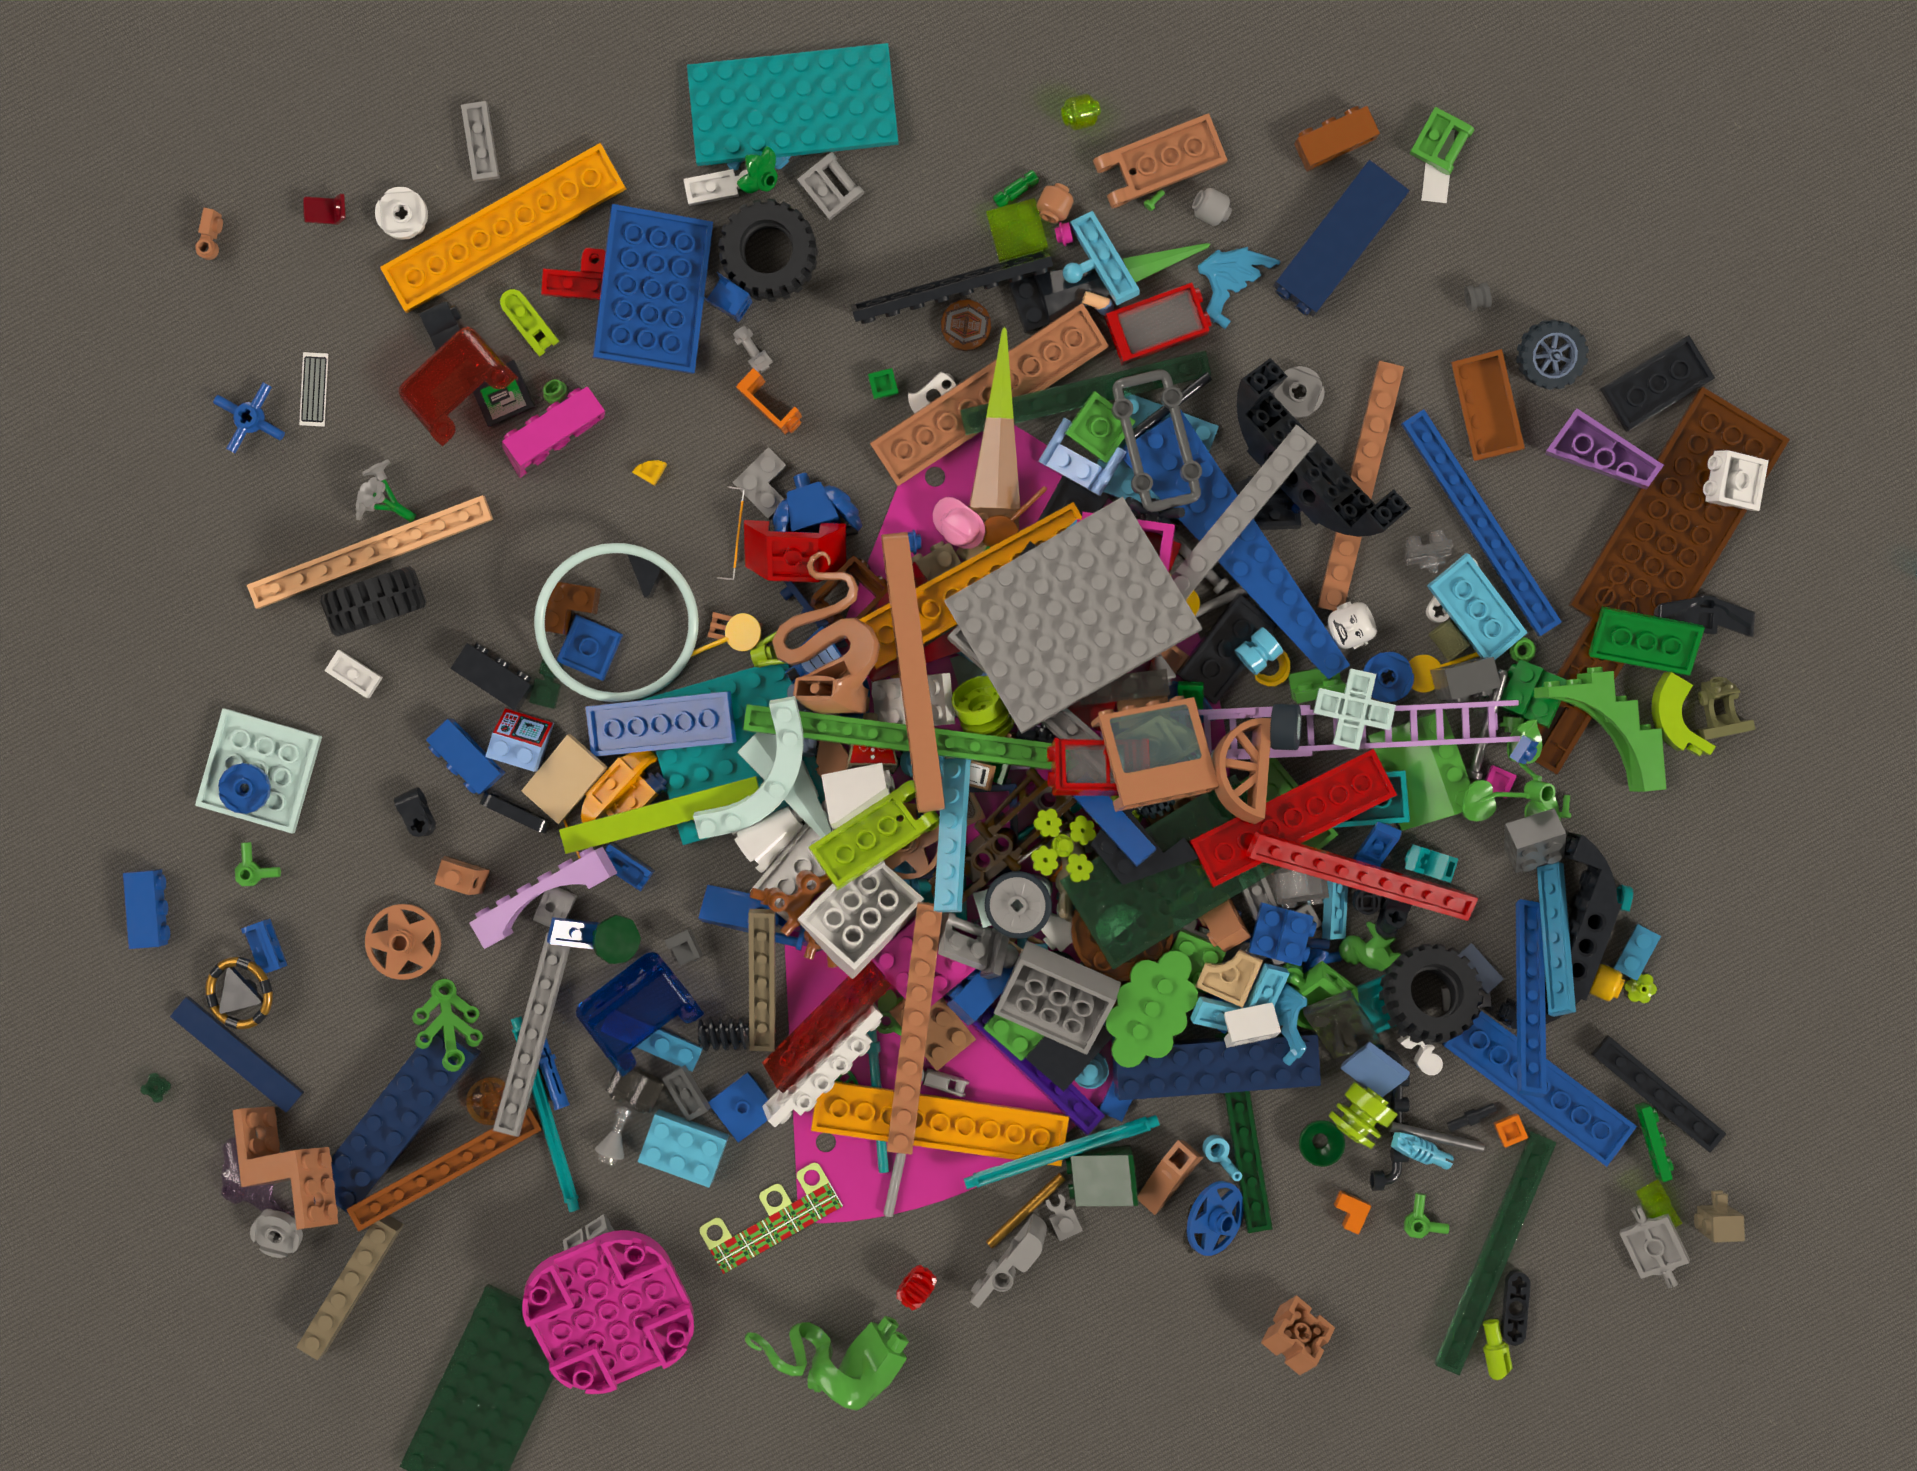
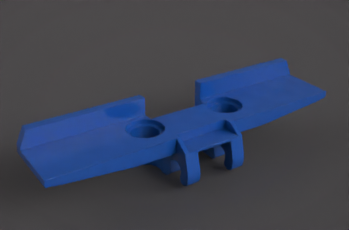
[698,885,823,951]

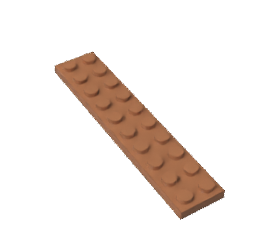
[869,303,1109,486]

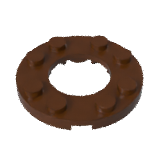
[1071,878,1174,981]

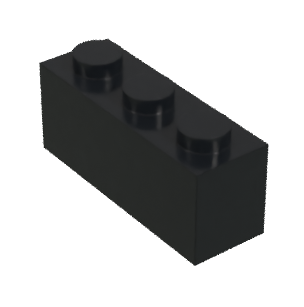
[450,642,535,710]

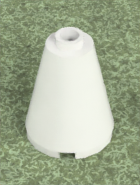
[732,806,804,873]

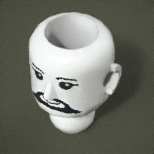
[1325,602,1377,649]

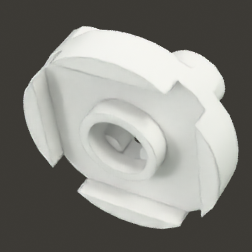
[375,187,428,240]

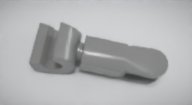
[921,1068,970,1097]

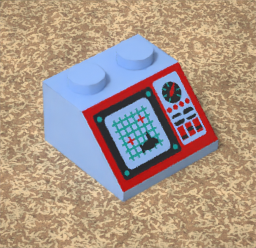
[485,708,554,772]

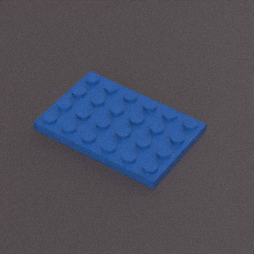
[592,204,713,374]

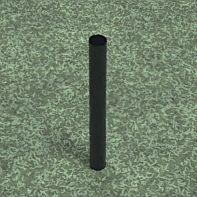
[1133,372,1212,439]

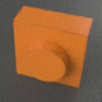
[1493,1113,1528,1148]

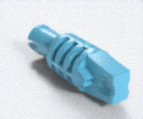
[1391,1132,1454,1170]

